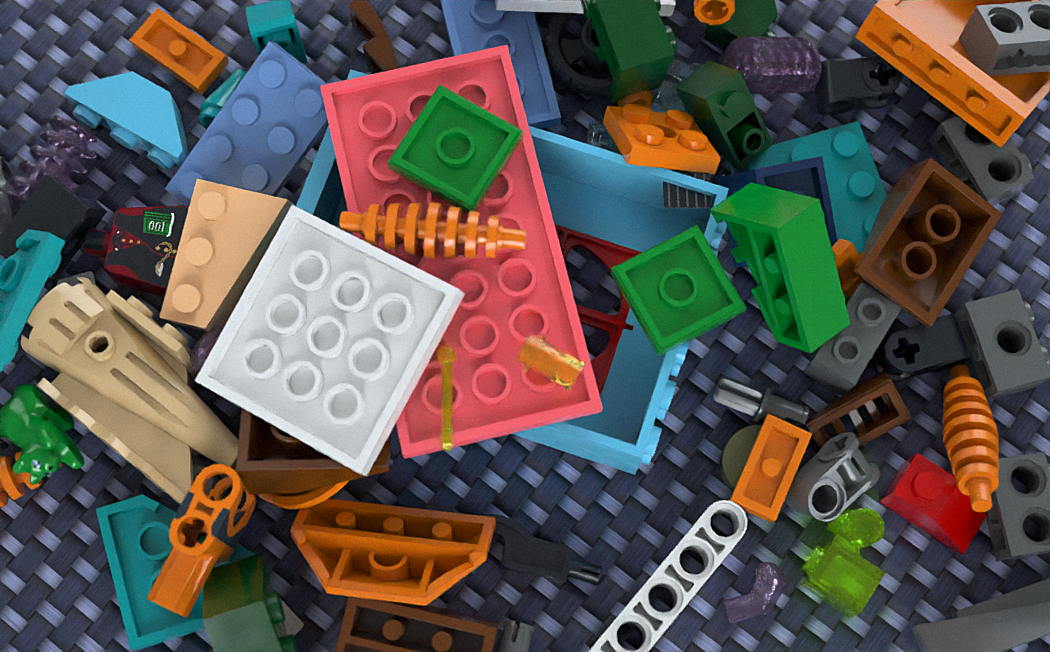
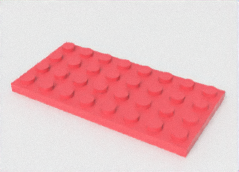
[320,45,603,459]

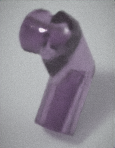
[723,562,786,624]

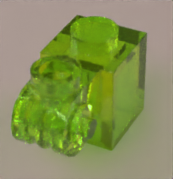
[800,508,885,618]

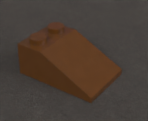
[854,158,1003,327]
[236,408,392,494]

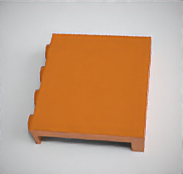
[855,0,1050,148]

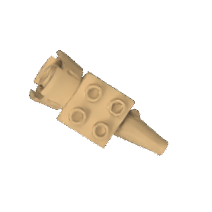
[21,277,239,504]

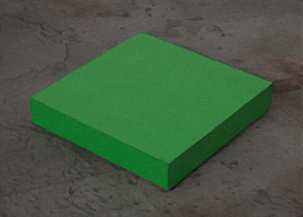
[387,84,523,214]
[611,225,746,357]

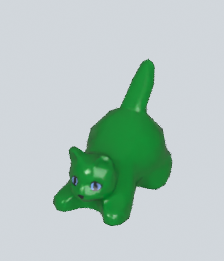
[0,384,84,484]

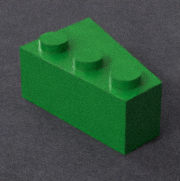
[710,182,850,353]

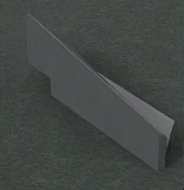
[911,578,1050,652]

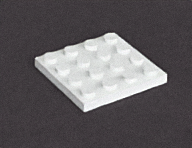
[195,205,465,476]

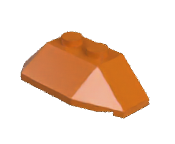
[291,499,496,606]

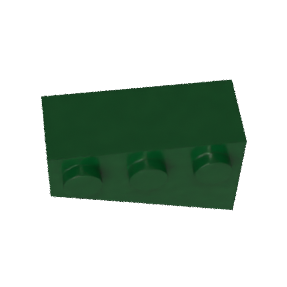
[202,553,299,652]

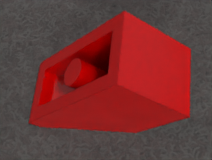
[879,453,987,555]

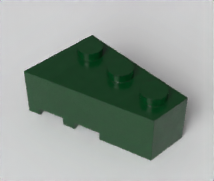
[580,0,677,103]

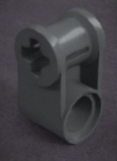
[785,432,881,522]

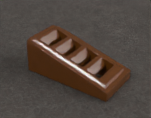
[805,371,912,450]

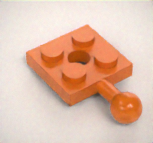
[603,90,721,175]

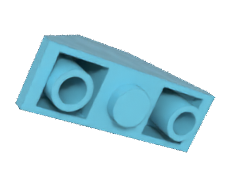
[64,71,189,171]

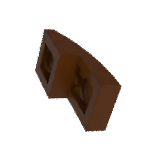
[348,0,398,74]

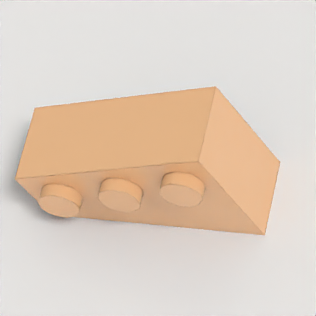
[159,179,296,335]

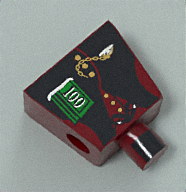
[84,206,189,298]

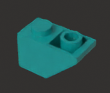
[245,0,308,64]

